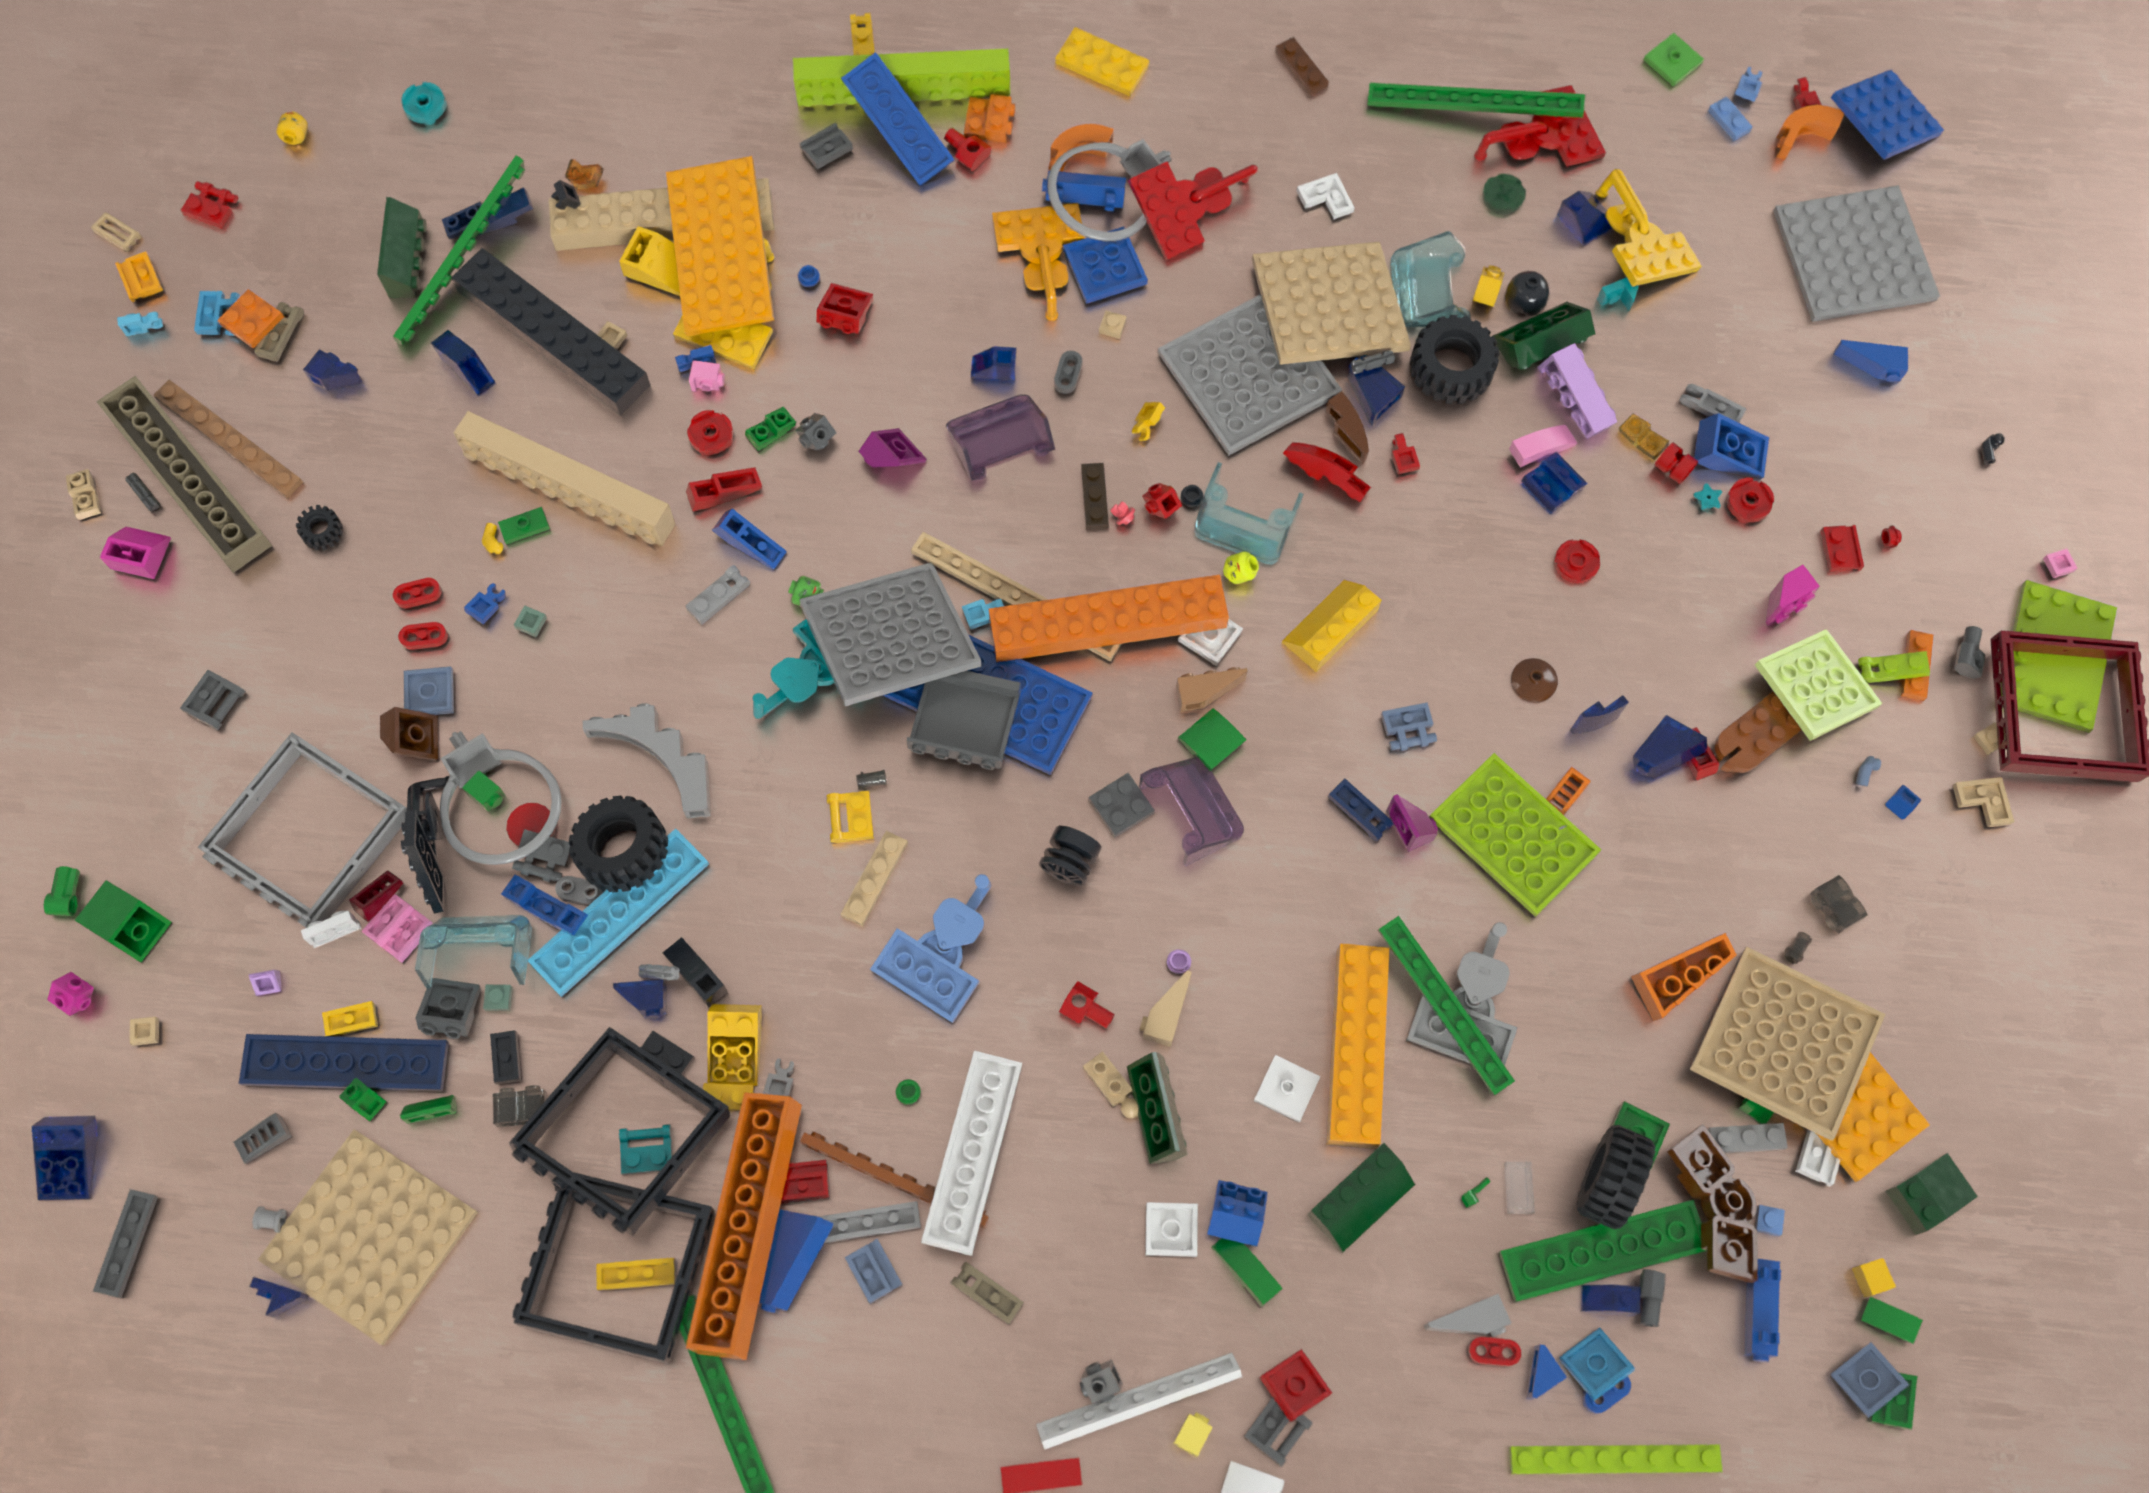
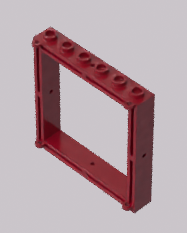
[1990,630,2149,782]

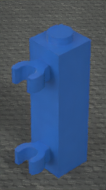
[1042,170,1126,211]
[1744,1259,1781,1362]

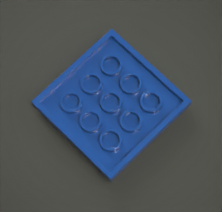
[1830,69,1944,159]

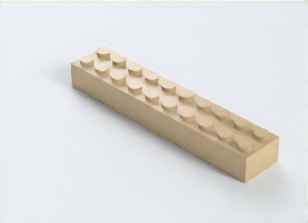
[549,178,775,251]
[454,411,676,546]

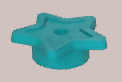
[1693,483,1722,510]

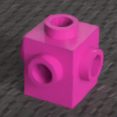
[47,972,94,1016]

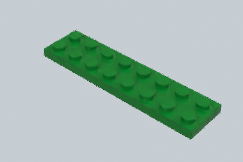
[1499,1200,1707,1303]

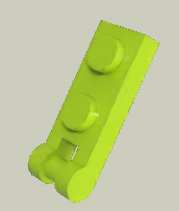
[1858,651,1930,683]

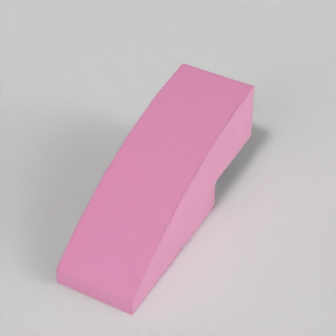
[1509,425,1577,467]

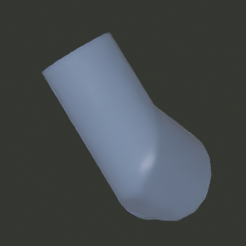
[1855,756,1881,787]

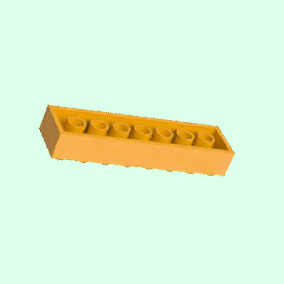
[1326,943,1389,1149]

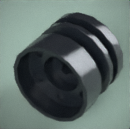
[1039,825,1102,886]

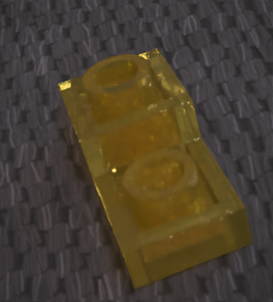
[1619,413,1669,460]

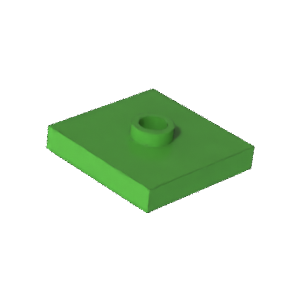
[1643,33,1704,87]

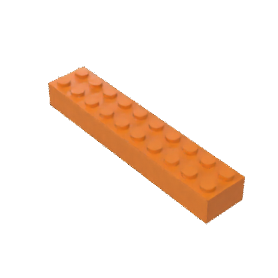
[989,574,1229,662]
[686,1092,802,1360]

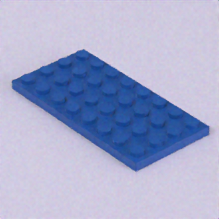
[883,634,1093,775]

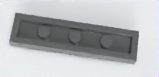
[93,1189,158,1298]

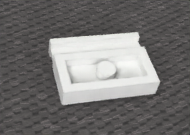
[301,911,361,948]
[1796,1129,1840,1187]

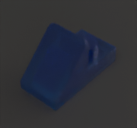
[249,1277,309,1317]

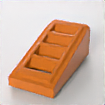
[1546,766,1591,815]

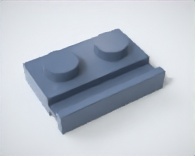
[845,1239,903,1304]

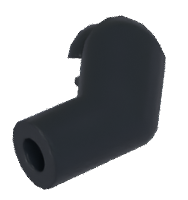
[1981,433,2005,465]

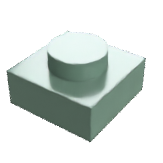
[514,605,547,637]
[483,984,513,1011]

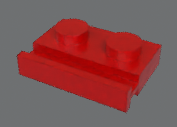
[1820,525,1864,572]
[781,1160,829,1203]

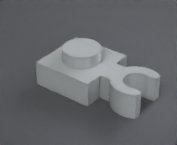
[763,1058,794,1096]

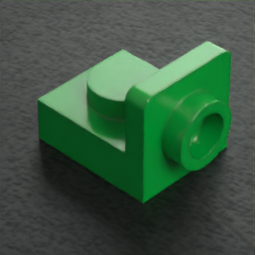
[339,1078,387,1121]

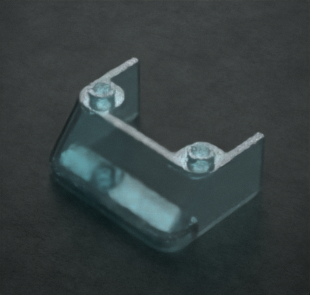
[1194,462,1304,564]
[415,915,532,988]

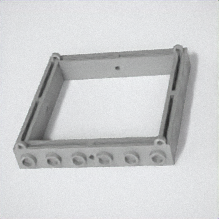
[198,732,407,928]

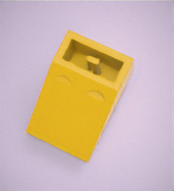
[619,226,680,296]
[707,1004,762,1086]

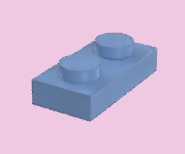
[1708,96,1753,141]

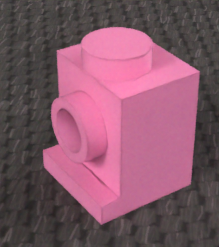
[689,361,725,392]

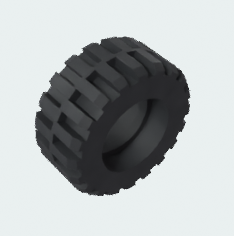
[1410,315,1499,404]
[568,795,668,893]
[1577,1125,1655,1229]

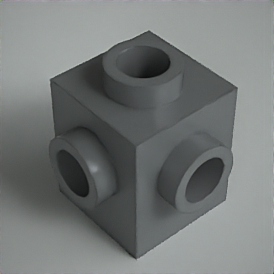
[795,413,837,450]
[1080,1359,1123,1403]

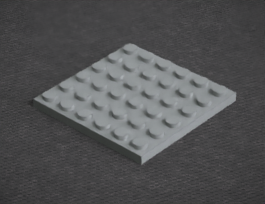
[1773,185,1940,322]
[1158,294,1343,455]
[800,562,981,706]

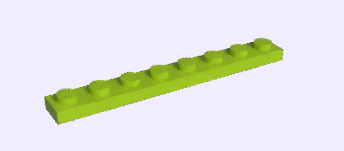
[1509,1444,1723,1474]

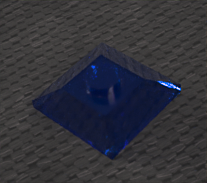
[1557,190,1612,246]

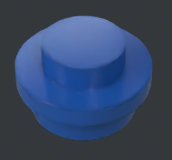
[798,265,820,287]

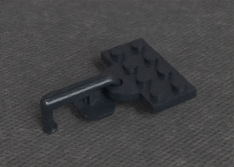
[401,776,449,914]

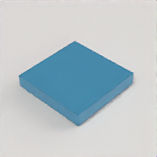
[1560,1328,1635,1401]

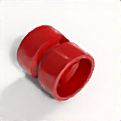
[1654,442,1699,485]

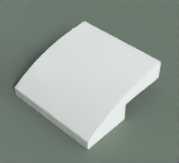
[1221,1461,1285,1493]

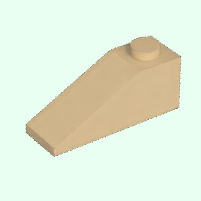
[1139,971,1192,1047]

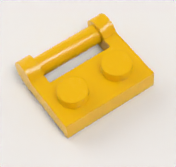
[826,791,874,843]

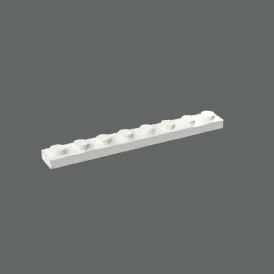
[1036,1353,1242,1449]

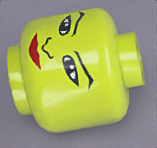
[1223,551,1259,584]

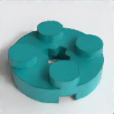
[401,82,447,125]

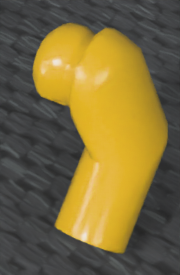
[482,523,504,555]

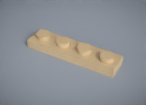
[841,831,908,927]

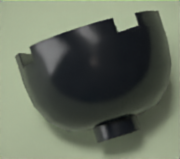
[1505,271,1550,317]

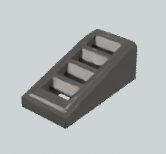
[233,1113,292,1164]

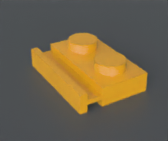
[115,251,163,303]

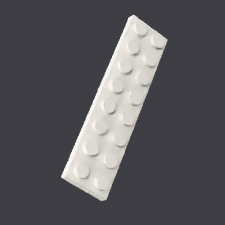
[921,1051,1022,1256]

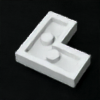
[1296,173,1355,219]

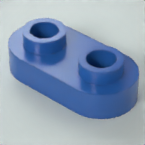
[1582,1376,1631,1414]

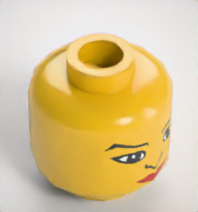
[276,112,308,145]

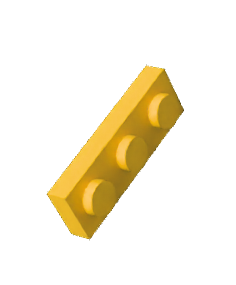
[596,1258,676,1291]

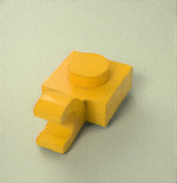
[1132,402,1165,441]

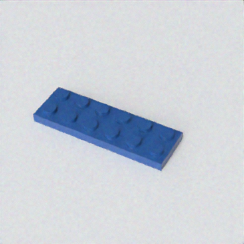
[841,52,954,187]

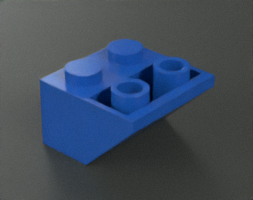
[1207,1180,1268,1246]

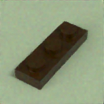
[1081,463,1109,529]

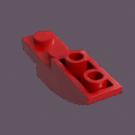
[1283,442,1371,502]

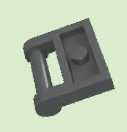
[180,670,246,731]
[1244,1397,1313,1467]

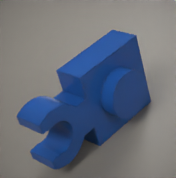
[675,345,716,372]
[464,583,506,624]

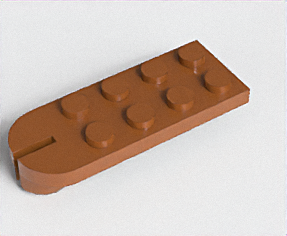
[1714,691,1802,773]

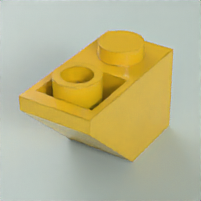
[1473,265,1505,307]

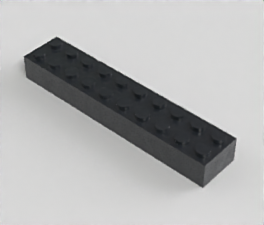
[451,248,651,416]

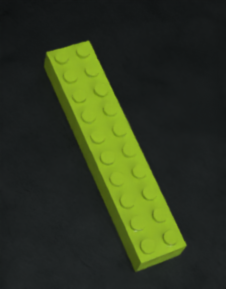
[793,48,1010,106]

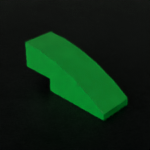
[1211,1238,1283,1307]

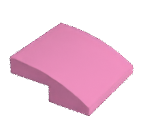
[361,894,435,963]

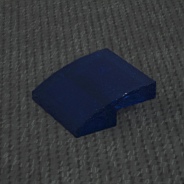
[1521,452,1588,513]
[1570,695,1629,734]

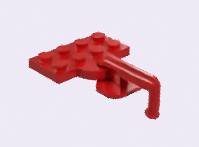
[1474,85,1606,166]
[1128,161,1258,261]

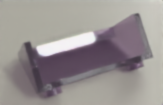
[946,394,1055,481]
[1139,757,1244,866]

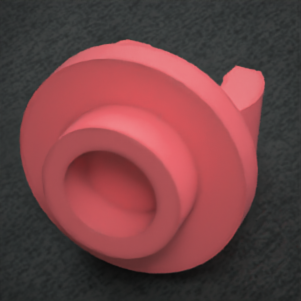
[1110,501,1135,525]

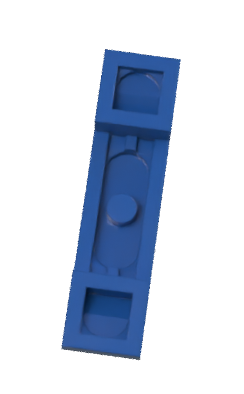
[501,874,588,936]

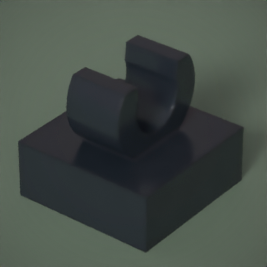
[551,180,581,210]

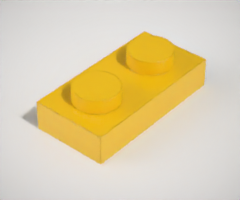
[322,1001,378,1037]
[703,1083,755,1111]

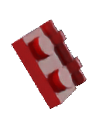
[180,181,238,229]

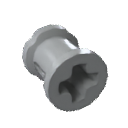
[252,1206,287,1233]

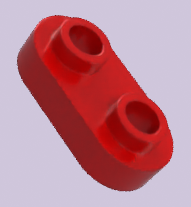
[393,578,442,609]
[398,622,448,650]
[1468,1337,1522,1367]

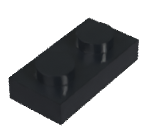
[490,1030,521,1085]
[641,1030,695,1076]

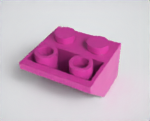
[100,526,171,579]
[1765,565,1820,626]

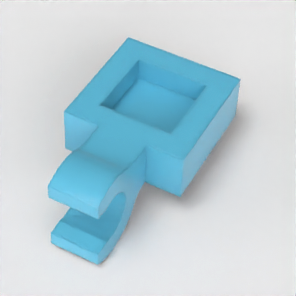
[962,599,1004,630]

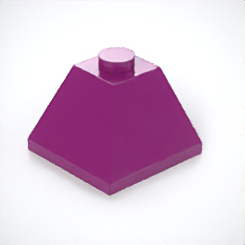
[858,428,927,467]
[1386,794,1438,852]

